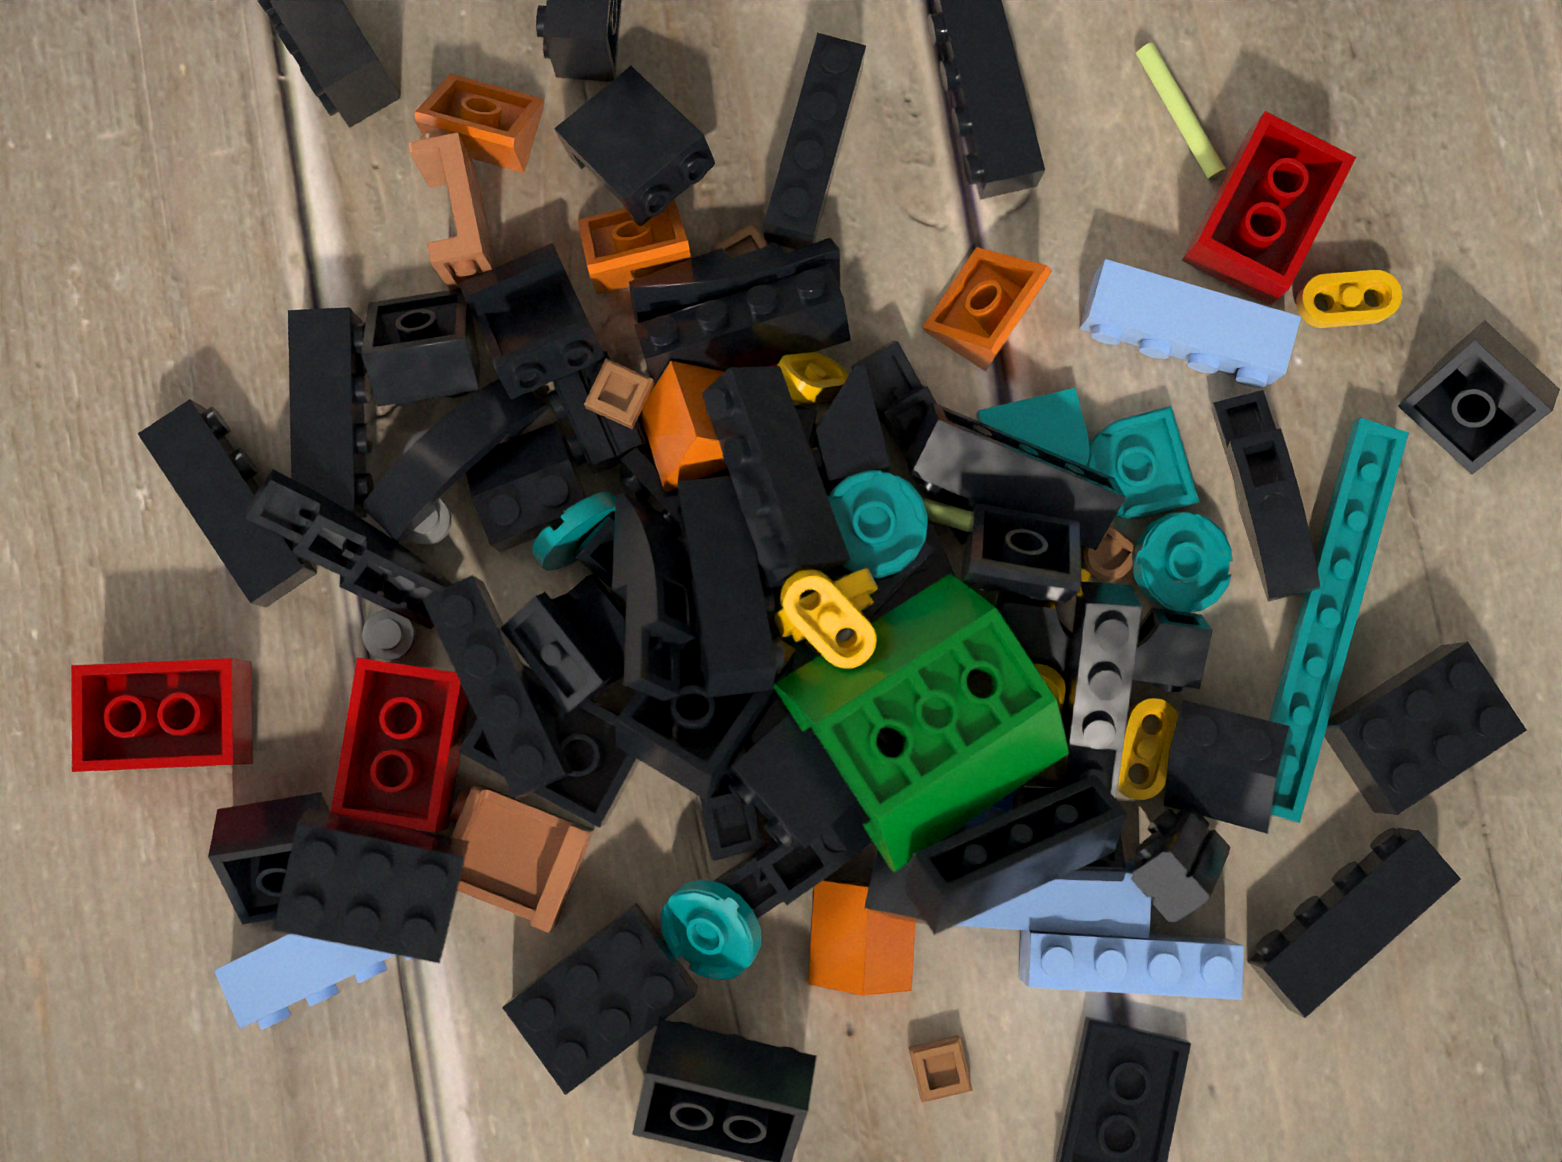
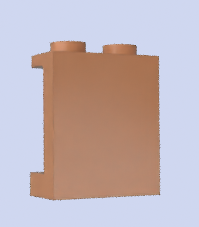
[408,131,496,290]
[450,785,595,933]

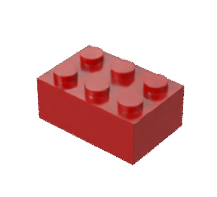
[1181,111,1356,306]
[71,658,253,772]
[330,658,469,832]

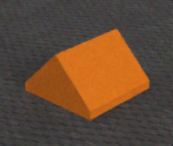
[415,73,544,173]
[578,199,691,294]
[922,247,1052,372]
[640,361,728,492]
[808,879,915,996]

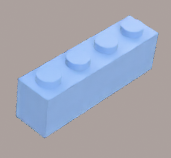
[1079,259,1301,388]
[955,860,1151,939]
[1019,930,1244,1000]
[214,934,411,1030]

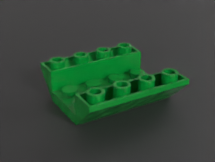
[773,573,1069,872]

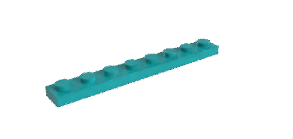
[1268,418,1409,823]

